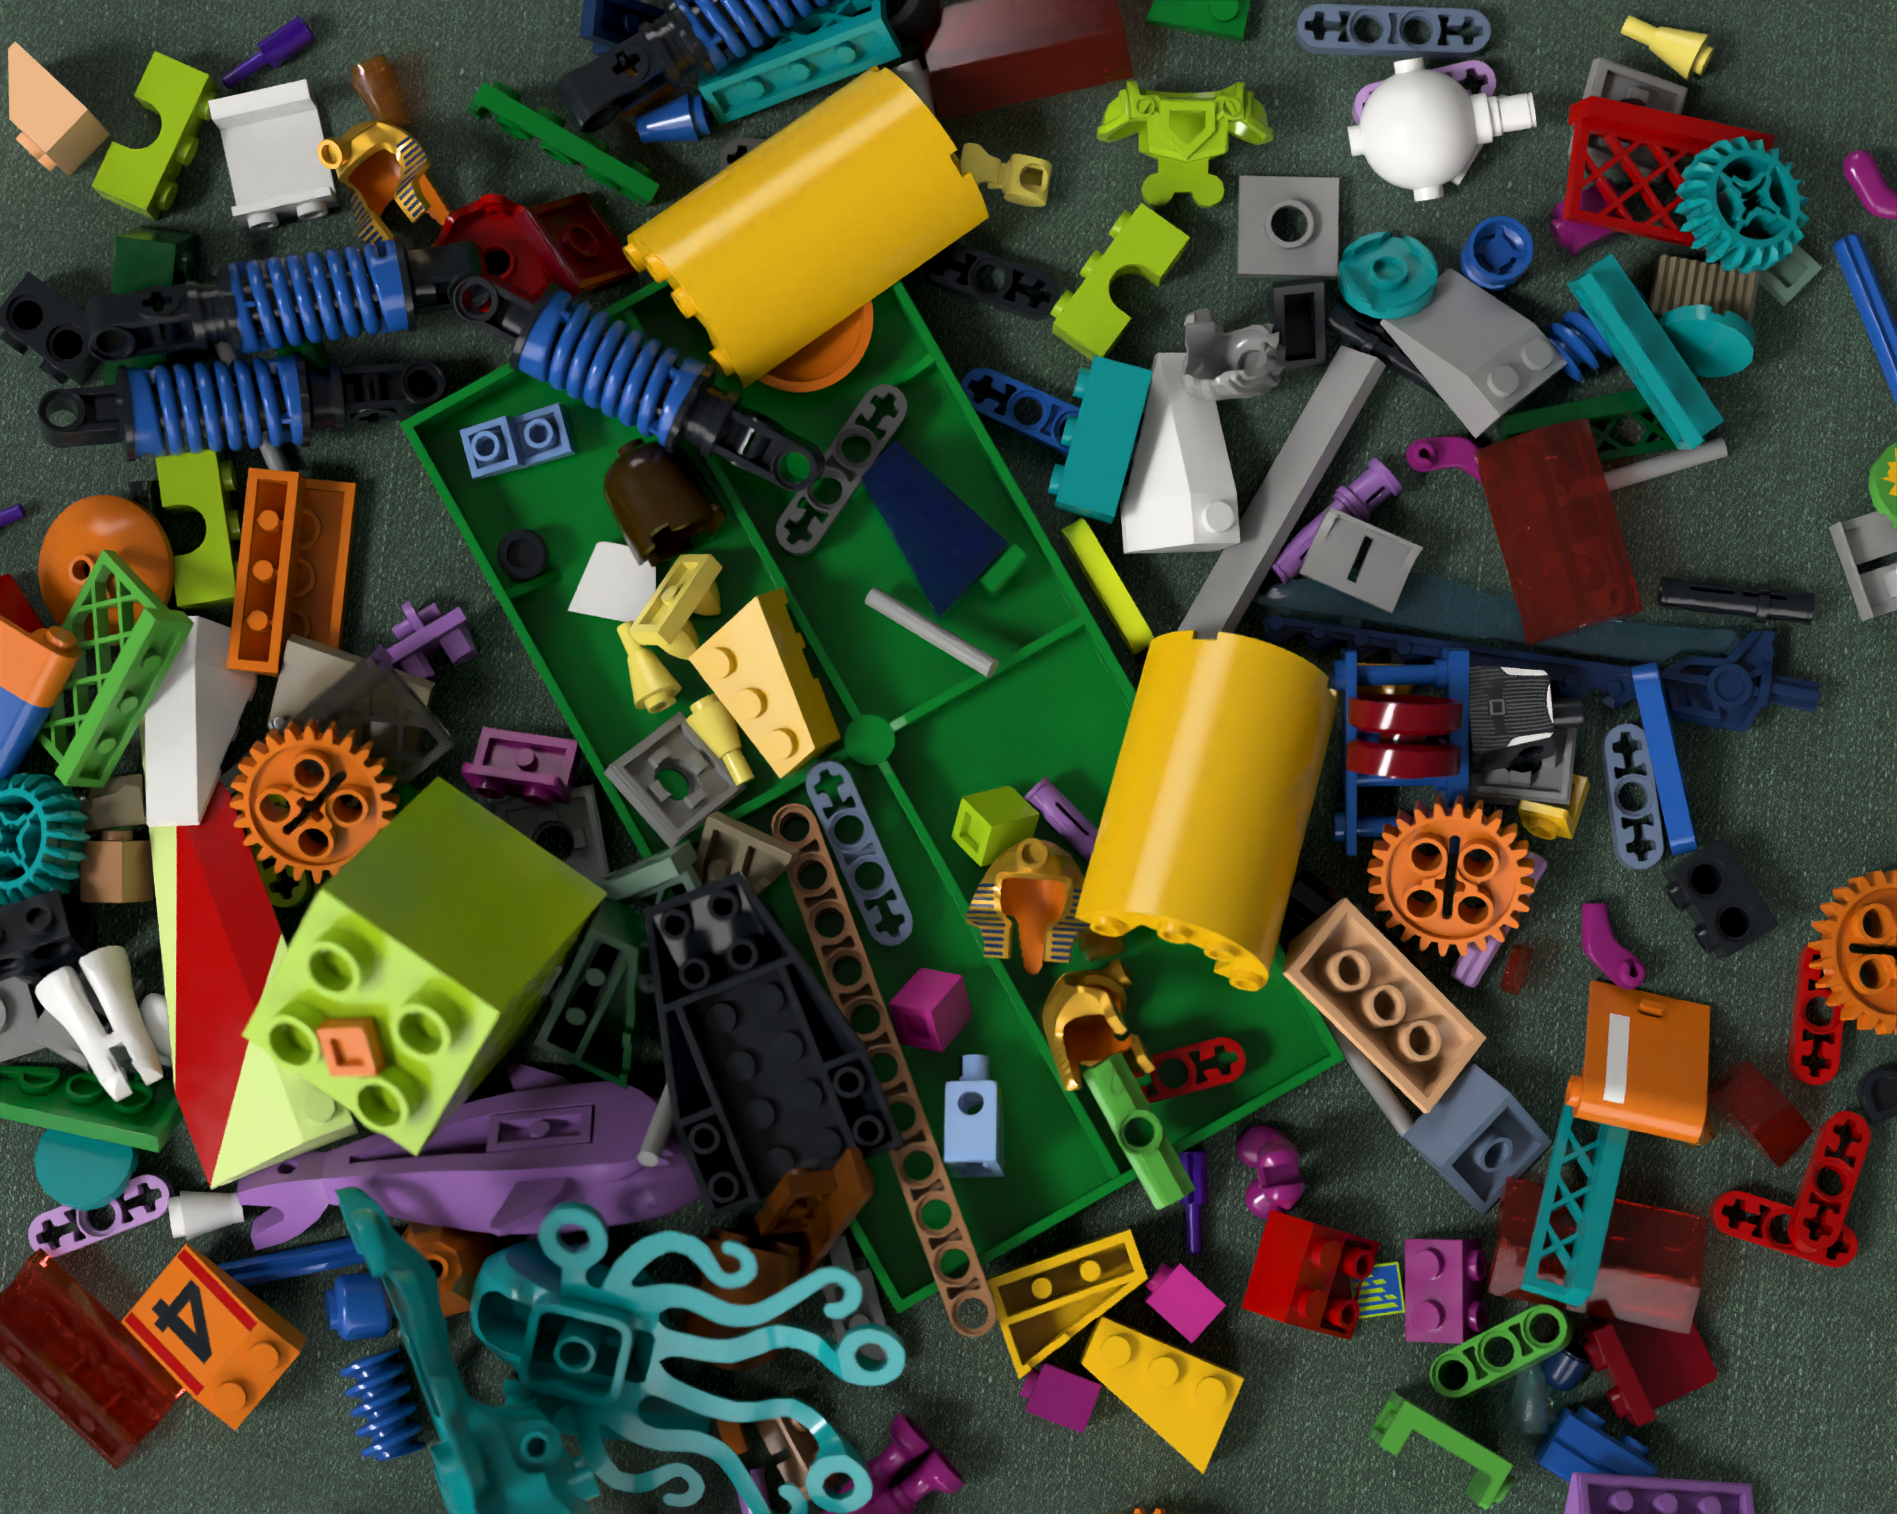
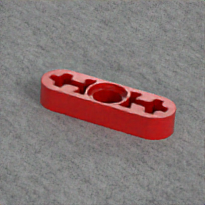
[1788,939,1844,1085]
[1133,1037,1246,1104]
[1788,1111,1871,1254]
[1709,1190,1858,1268]

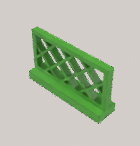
[36,549,194,788]

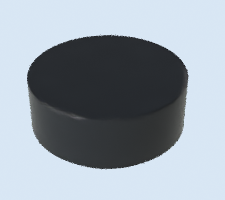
[497,529,549,581]

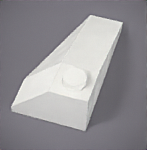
[1120,353,1241,554]
[145,616,258,827]

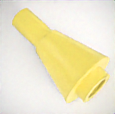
[1621,15,1714,81]
[616,620,682,714]
[685,693,755,787]

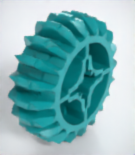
[1674,136,1810,275]
[0,773,91,906]

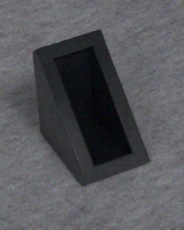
[1267,277,1326,371]

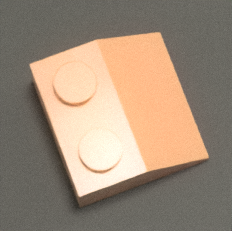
[8,41,110,177]

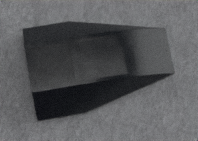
[643,871,905,1219]

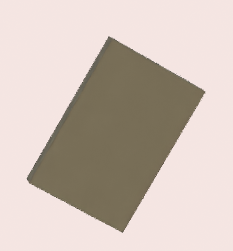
[267,634,436,777]

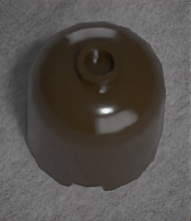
[602,438,728,567]

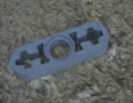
[1600,724,1664,870]

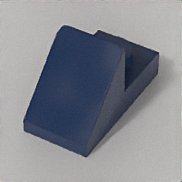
[580,0,665,58]

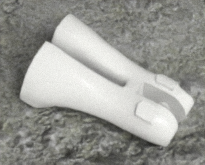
[35,946,163,1102]

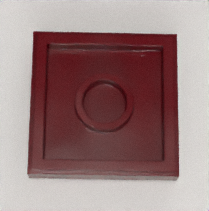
[513,192,639,301]

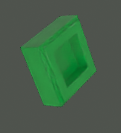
[979,543,1027,598]

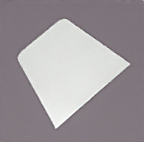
[567,541,656,622]

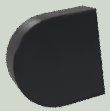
[1856,1067,1897,1125]

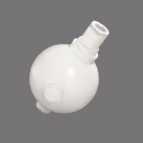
[1347,57,1536,202]

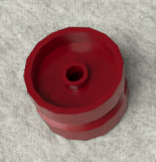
[1346,694,1463,779]

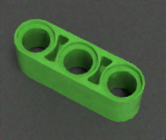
[1429,1304,1574,1400]

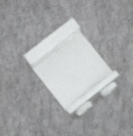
[208,79,339,231]

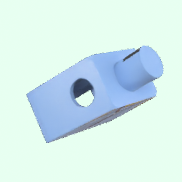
[944,1054,1005,1178]

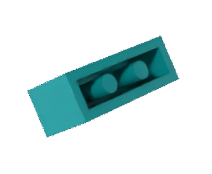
[1047,355,1153,524]

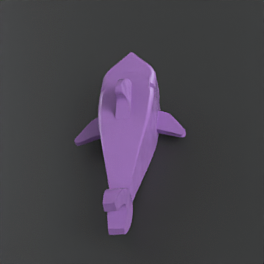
[236,1063,702,1250]

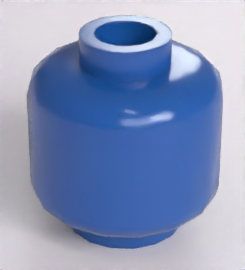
[325,1272,397,1341]

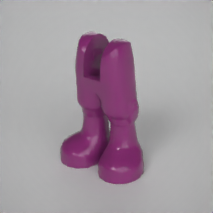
[1236,1124,1305,1220]
[820,1411,966,1514]

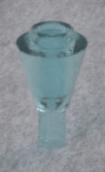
[1507,1338,1559,1434]

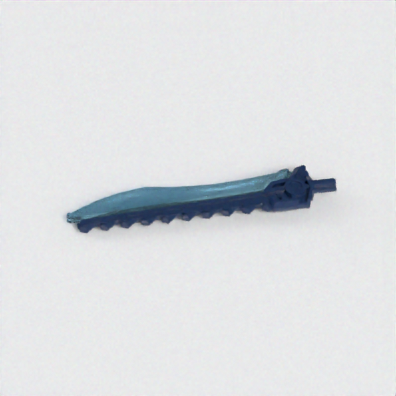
[1250,572,1821,733]

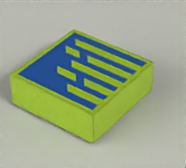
[1349,1261,1405,1319]

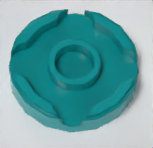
[1338,232,1438,319]
[1659,304,1756,377]
[34,1129,139,1211]

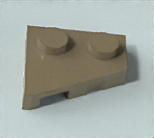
[686,811,801,897]

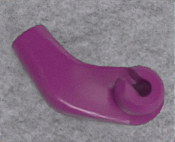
[1843,150,1897,220]
[1406,436,1502,488]
[1581,903,1646,990]

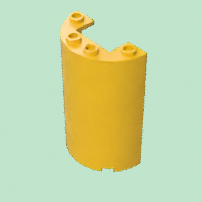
[622,65,989,389]
[1075,630,1339,991]

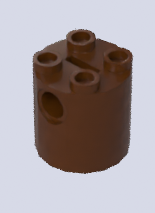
[682,1225,802,1372]

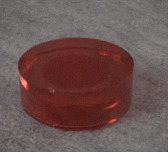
[1500,943,1534,996]

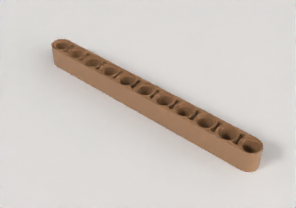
[771,803,997,1337]

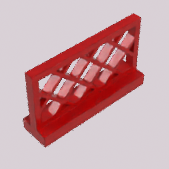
[1562,95,1774,250]

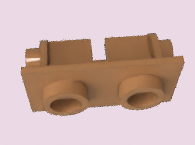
[754,1391,841,1501]

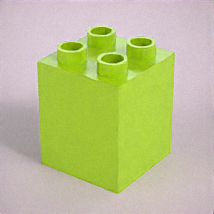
[243,776,608,1156]

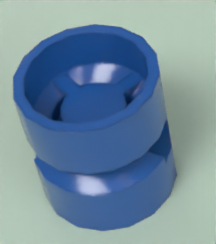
[1459,216,1534,294]

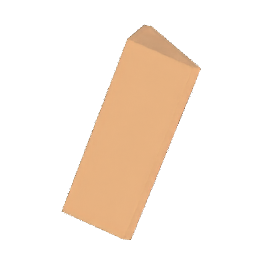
[1282,898,1486,1114]

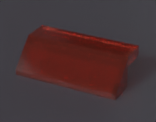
[919,0,1134,120]
[1474,418,1644,644]
[1486,1177,1707,1334]
[0,1247,186,1470]

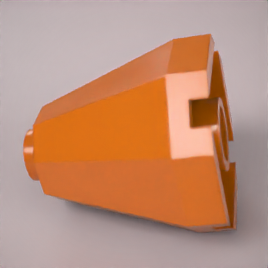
[402,1221,496,1318]

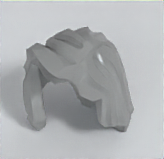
[1181,308,1288,401]

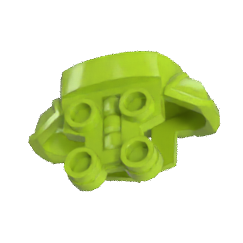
[1097,81,1274,209]

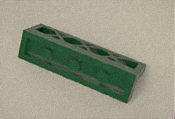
[1497,377,1707,482]

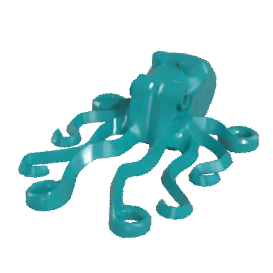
[335,1186,600,1514]
[470,1201,905,1514]

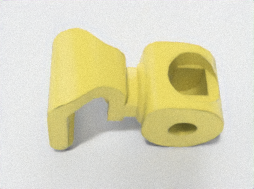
[960,143,1053,207]

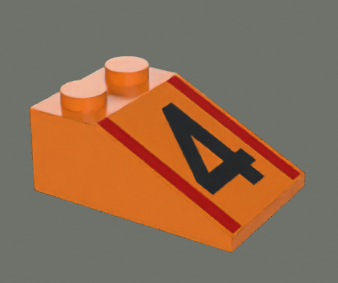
[121,1242,307,1431]

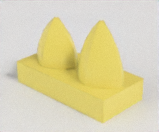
[628,554,723,660]

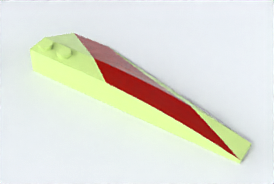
[139,714,358,1190]

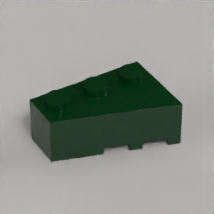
[104,226,200,386]
[534,897,650,1089]

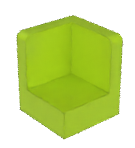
[951,786,1040,867]

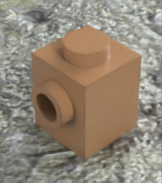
[80,830,153,903]

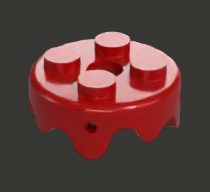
[430,194,555,312]

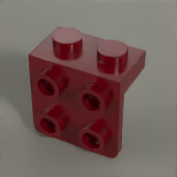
[1583,1288,1717,1427]

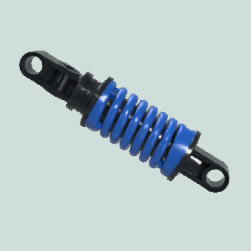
[555,0,829,134]
[84,236,491,362]
[453,273,825,492]
[38,352,446,462]

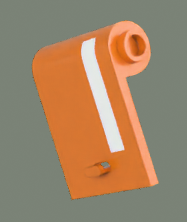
[1565,980,1711,1144]

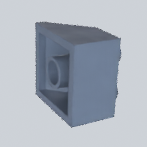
[1403,1063,1552,1215]

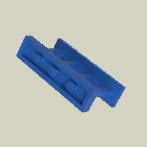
[1332,647,1469,855]

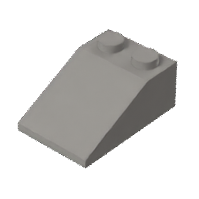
[1380,268,1567,438]

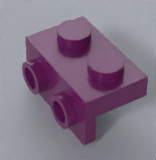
[461,727,582,807]
[1405,1238,1487,1344]

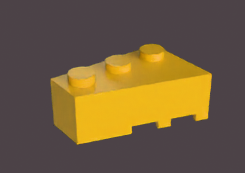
[688,587,841,779]
[986,1226,1148,1379]
[1080,1314,1244,1475]

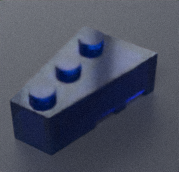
[861,440,1008,624]

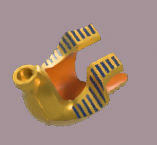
[317,120,452,253]
[965,838,1094,975]
[1042,958,1156,1091]

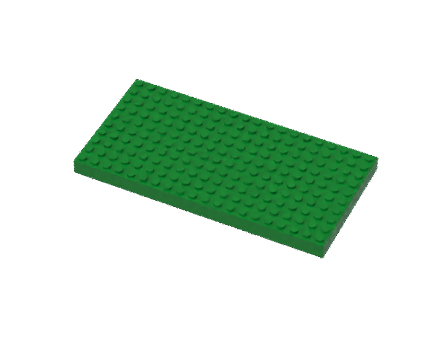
[399,280,1345,1314]

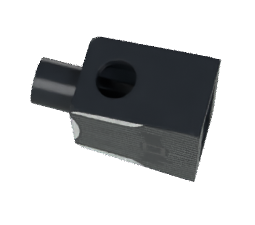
[1469,665,1583,774]

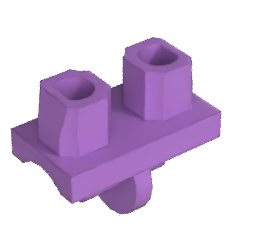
[381,600,479,682]

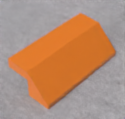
[227,468,359,677]

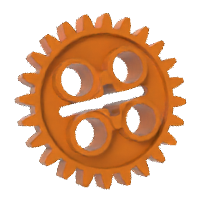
[230,719,400,884]
[1367,795,1535,957]
[1808,870,1897,1035]

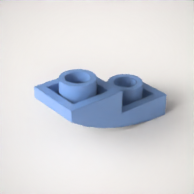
[459,403,578,479]

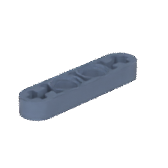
[1295,4,1491,59]
[805,758,913,946]

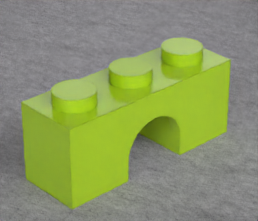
[92,51,220,221]
[1050,202,1190,361]
[155,449,243,612]

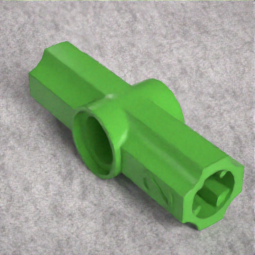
[1081,1051,1196,1211]

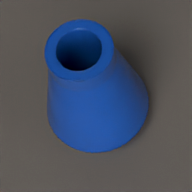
[636,92,713,144]

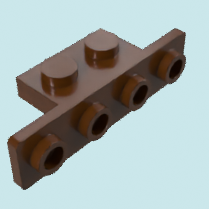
[753,1147,874,1278]

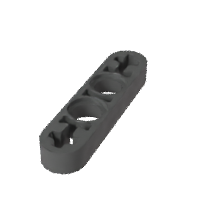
[776,384,907,556]

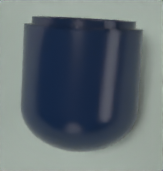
[1541,1340,1591,1391]

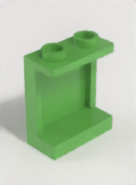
[1368,1391,1514,1510]

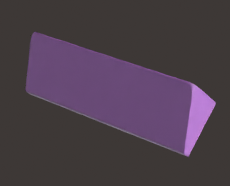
[1564,1472,1755,1514]

